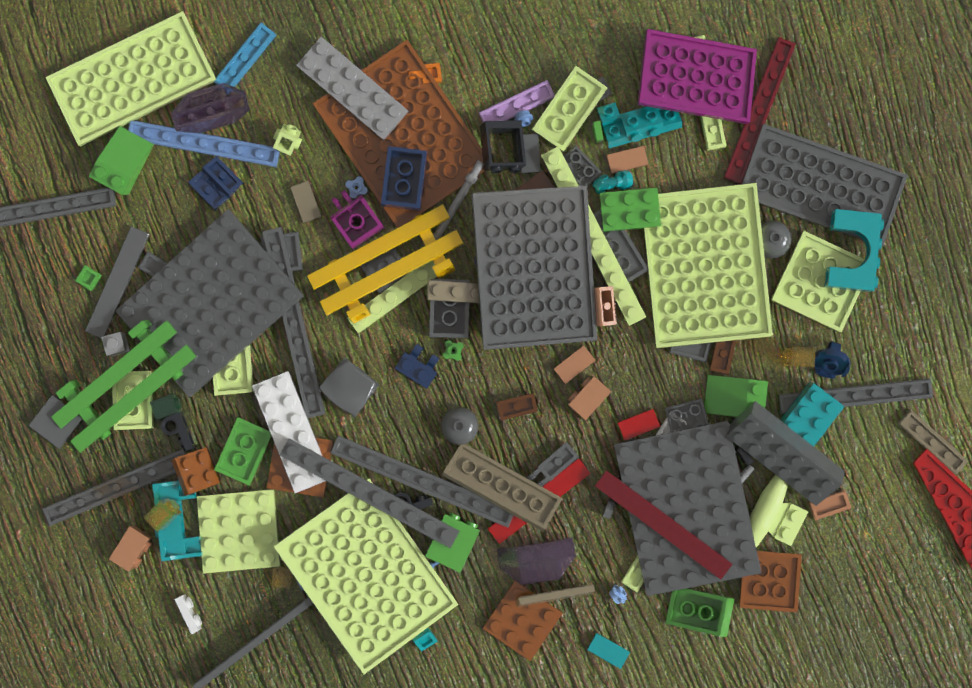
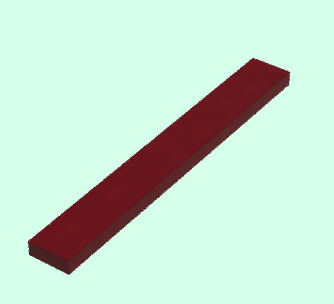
[723,37,796,185]
[595,470,733,579]

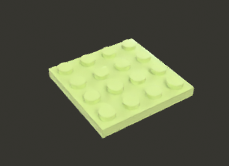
[771,231,864,333]
[197,489,281,573]

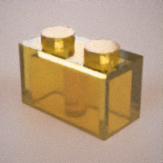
[781,346,815,368]
[144,499,182,532]

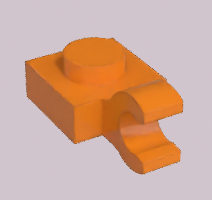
[408,63,442,84]

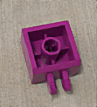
[330,190,385,250]

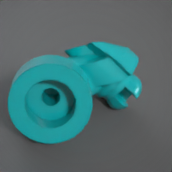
[593,170,633,195]

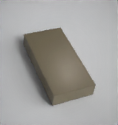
[290,181,322,223]

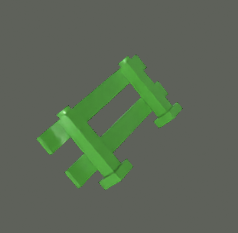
[51,320,197,453]

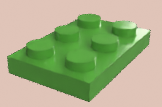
[600,188,661,232]
[214,417,272,485]

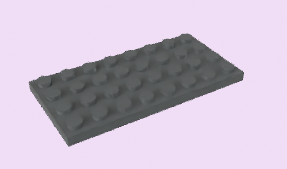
[741,124,908,247]

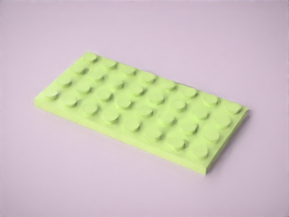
[46,11,216,146]

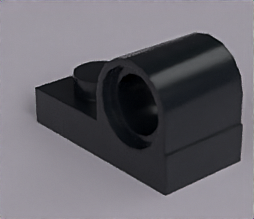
[161,412,196,451]
[395,492,434,509]

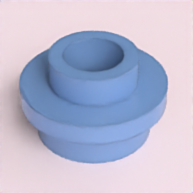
[514,110,533,127]

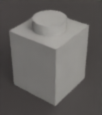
[101,332,130,356]

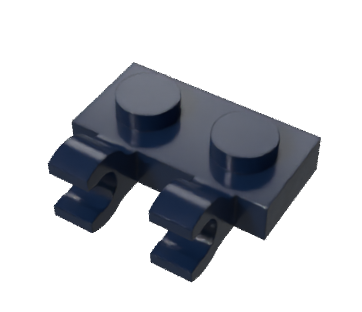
[395,344,440,389]

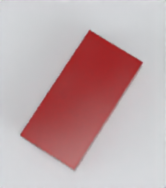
[617,409,660,441]

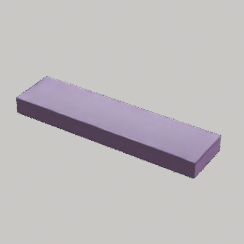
[479,80,555,122]

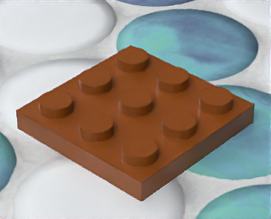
[267,437,334,498]
[739,550,802,613]
[483,580,563,661]

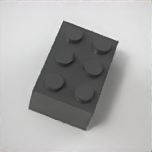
[429,279,470,339]

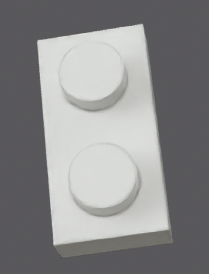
[175,594,202,634]

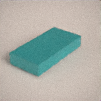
[587,632,630,669]

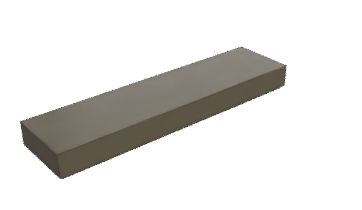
[897,409,968,475]
[516,584,595,607]

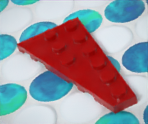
[912,449,972,570]

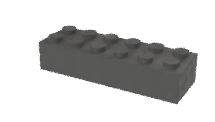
[727,401,845,506]

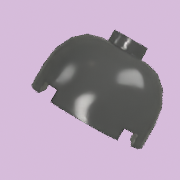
[761,221,791,259]
[440,407,479,445]

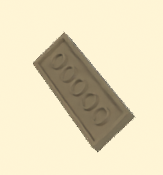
[442,444,563,532]

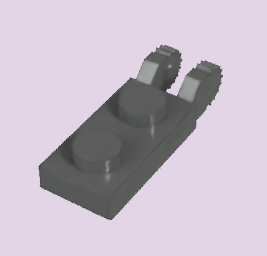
[527,442,579,487]

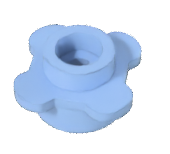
[346,176,368,198]
[609,584,627,604]

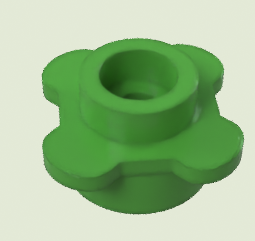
[443,340,464,361]

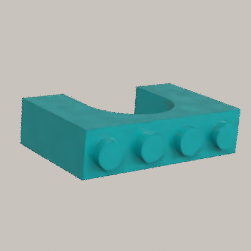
[824,209,884,292]

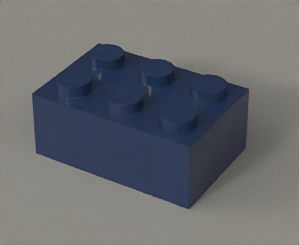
[381,146,427,211]

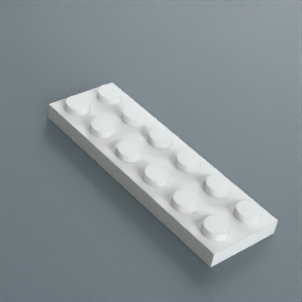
[252,371,326,493]

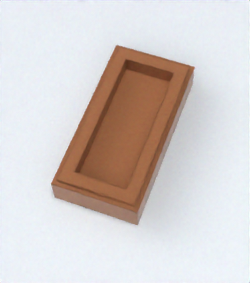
[606,146,648,174]
[554,345,595,384]
[808,490,851,520]

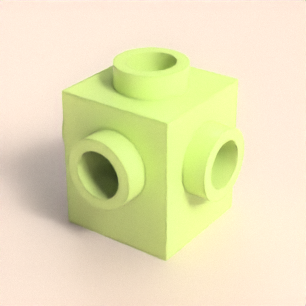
[273,124,302,156]

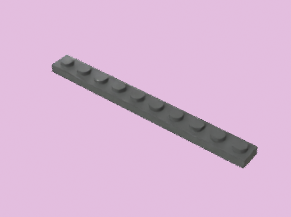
[262,227,326,418]
[331,435,513,527]
[280,438,460,548]

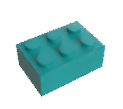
[780,381,845,447]

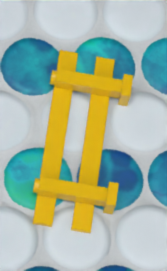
[307,205,464,324]

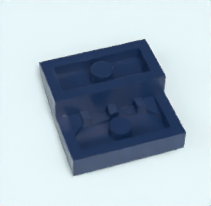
[188,156,243,212]

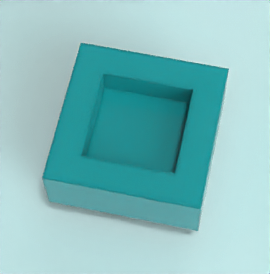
[412,627,438,652]

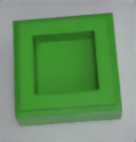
[592,121,604,144]
[75,265,102,291]

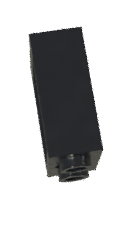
[479,120,526,173]

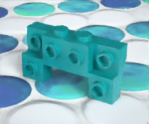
[597,103,682,148]
[152,480,203,561]

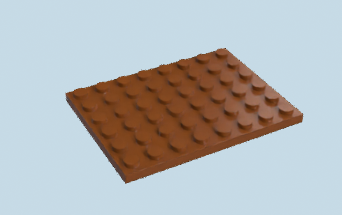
[312,40,485,228]

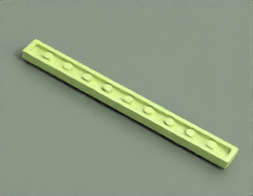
[541,147,646,326]

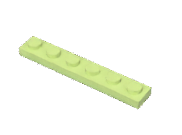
[347,258,446,334]

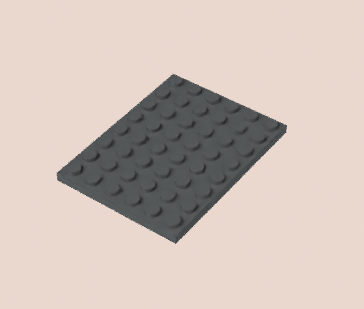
[471,186,597,350]
[116,209,304,397]
[614,421,761,596]

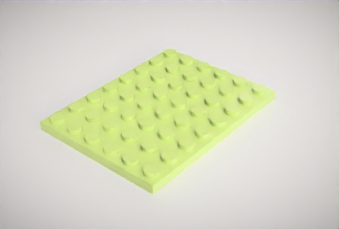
[644,183,773,348]
[274,479,458,674]

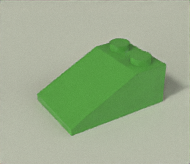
[89,126,154,195]
[704,375,768,417]
[665,588,734,637]

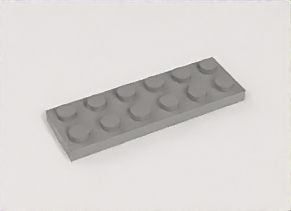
[296,37,408,141]

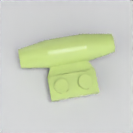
[749,474,808,547]

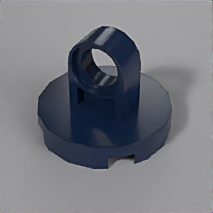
[811,341,851,379]

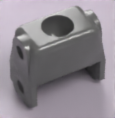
[318,357,380,418]

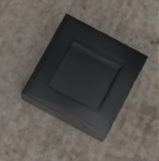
[735,446,754,465]

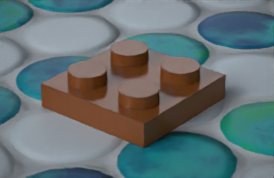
[171,448,220,496]

